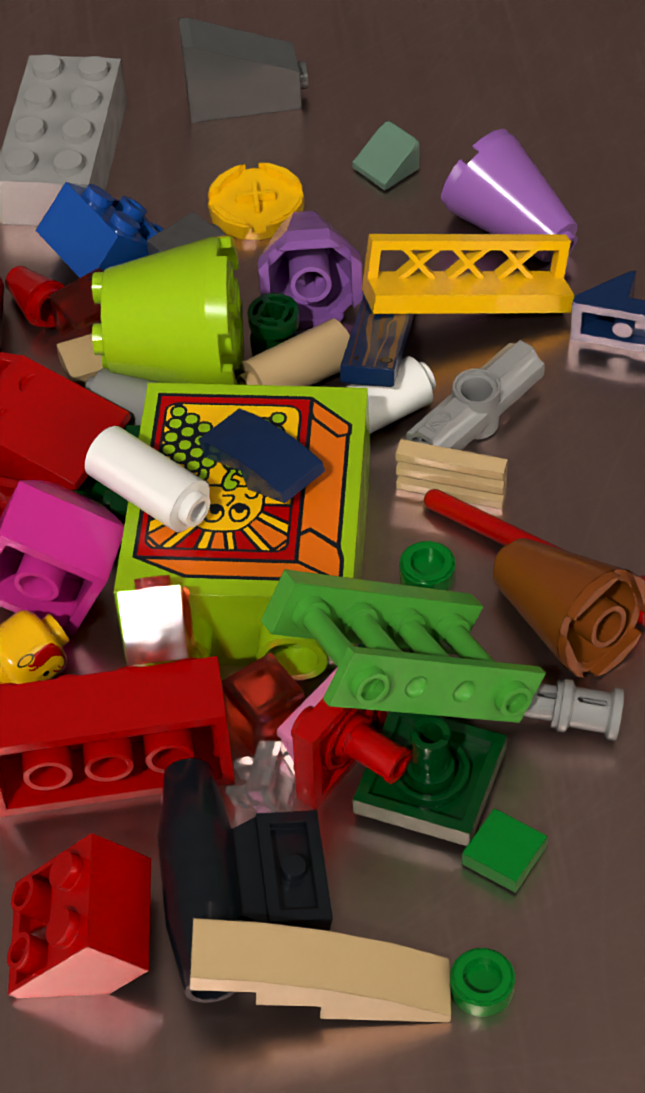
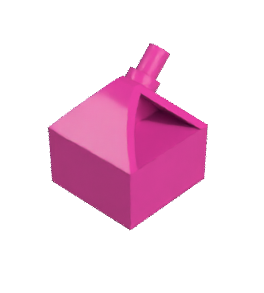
[0,480,124,637]

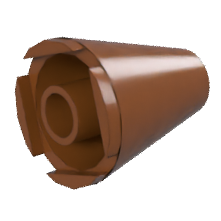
[493,538,645,678]

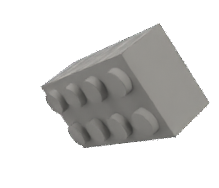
[0,54,127,226]

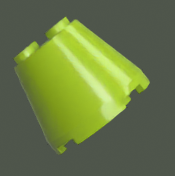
[92,236,244,385]

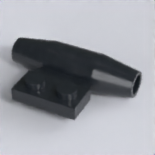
[157,758,333,1003]

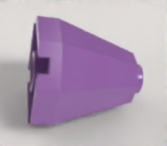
[258,211,363,329]

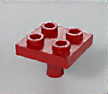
[291,698,412,810]

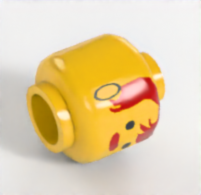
[0,610,69,684]

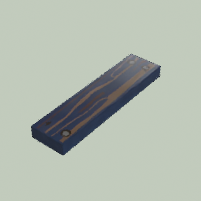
[340,295,414,387]

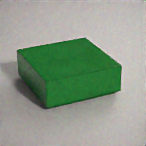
[462,808,548,893]

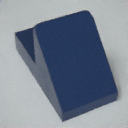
[570,271,645,353]

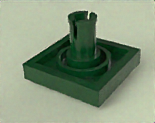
[352,712,507,846]

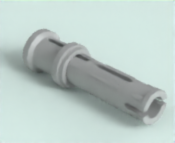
[523,678,624,741]

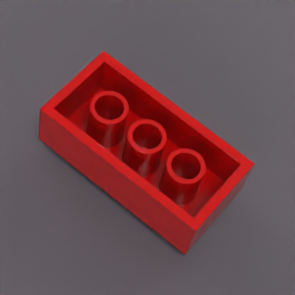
[0,656,235,817]

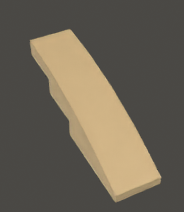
[190,918,451,1023]

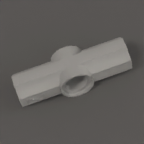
[406,340,545,450]

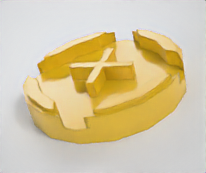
[208,163,305,240]

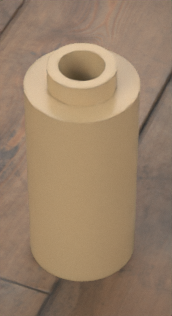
[237,318,350,386]

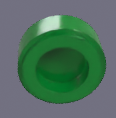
[399,541,456,591]
[450,948,515,1017]

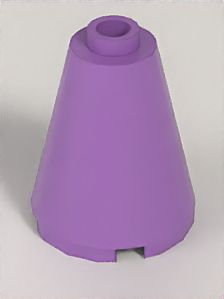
[441,129,578,262]

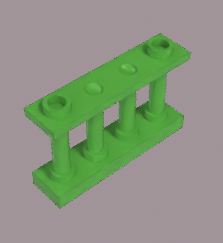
[261,569,546,723]

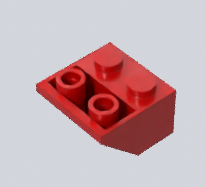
[7,833,151,999]

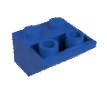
[36,182,164,287]

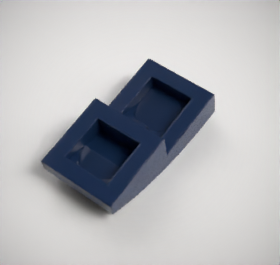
[198,408,326,504]

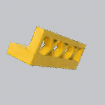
[362,234,575,314]

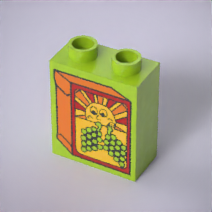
[114,382,371,680]

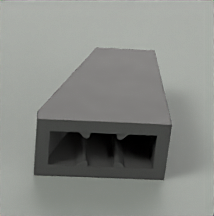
[178,18,309,123]

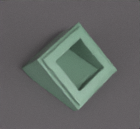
[352,121,420,190]

